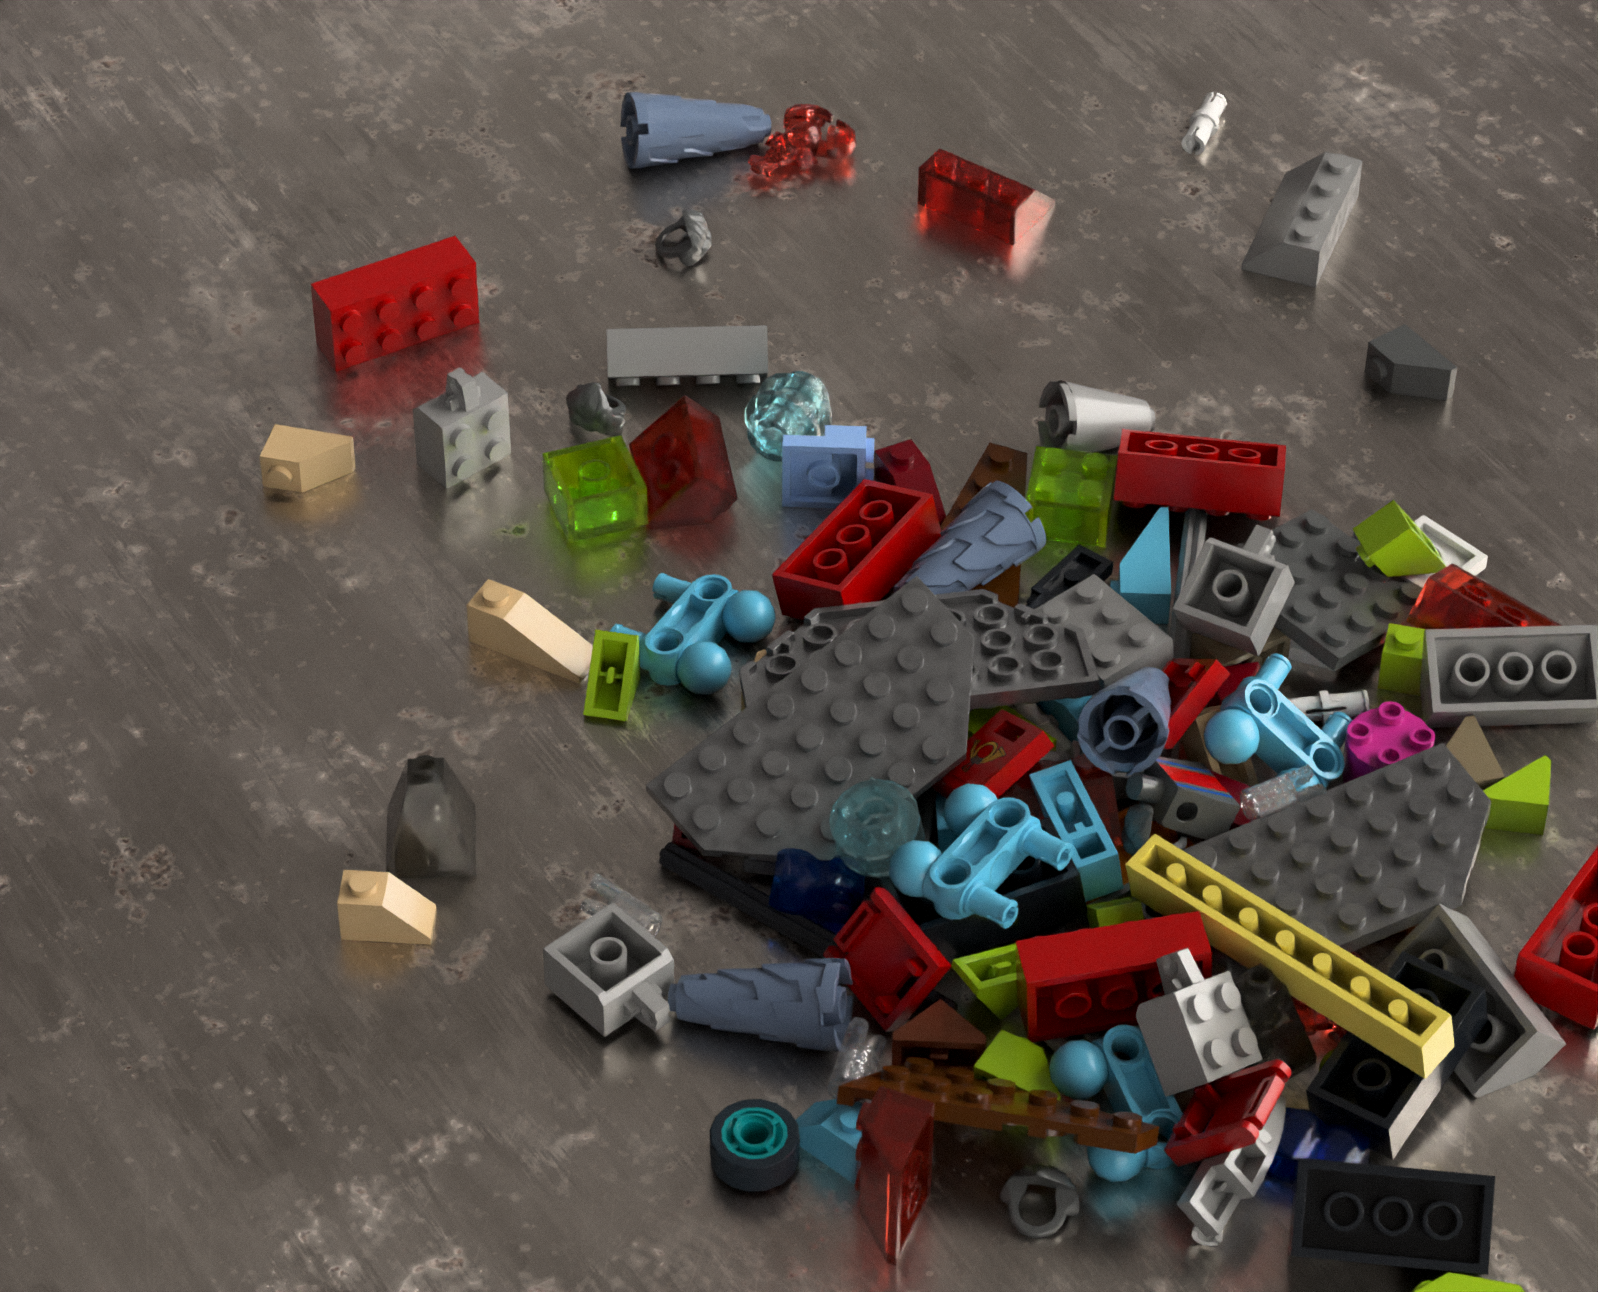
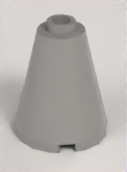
[1038,380,1156,462]

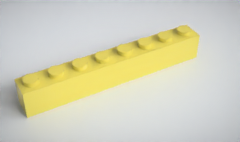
[1125,833,1454,1079]

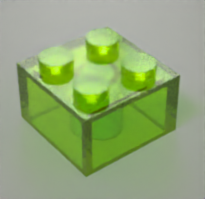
[542,435,648,543]
[1025,446,1118,547]

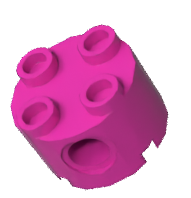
[1342,701,1435,783]

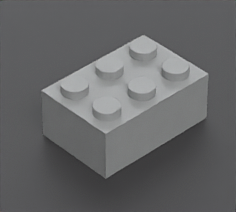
[1035,574,1175,690]

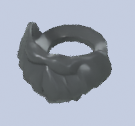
[655,210,712,266]
[566,382,626,435]
[1121,801,1187,857]
[999,1163,1079,1238]

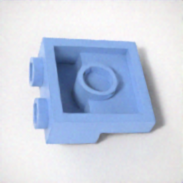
[782,425,875,509]

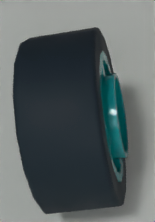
[710,1099,800,1192]

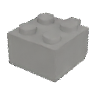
[413,367,511,489]
[1172,524,1295,657]
[543,902,674,1037]
[1136,948,1263,1097]

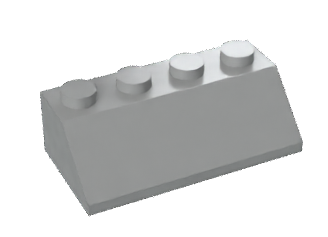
[1241,152,1363,287]
[606,325,768,387]
[1420,625,1598,728]
[1377,904,1566,1097]

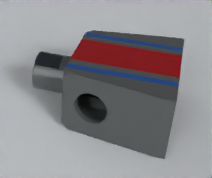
[1126,757,1241,840]

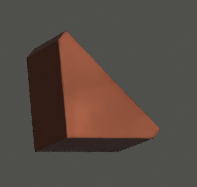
[892,999,986,1071]

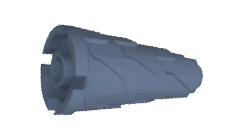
[620,92,771,169]
[893,480,1046,595]
[1077,667,1172,776]
[668,958,853,1052]

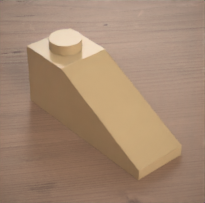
[466,579,593,684]

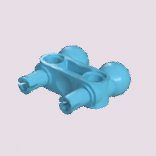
[610,573,776,695]
[1203,653,1353,807]
[889,783,1073,929]
[1049,1025,1214,1182]

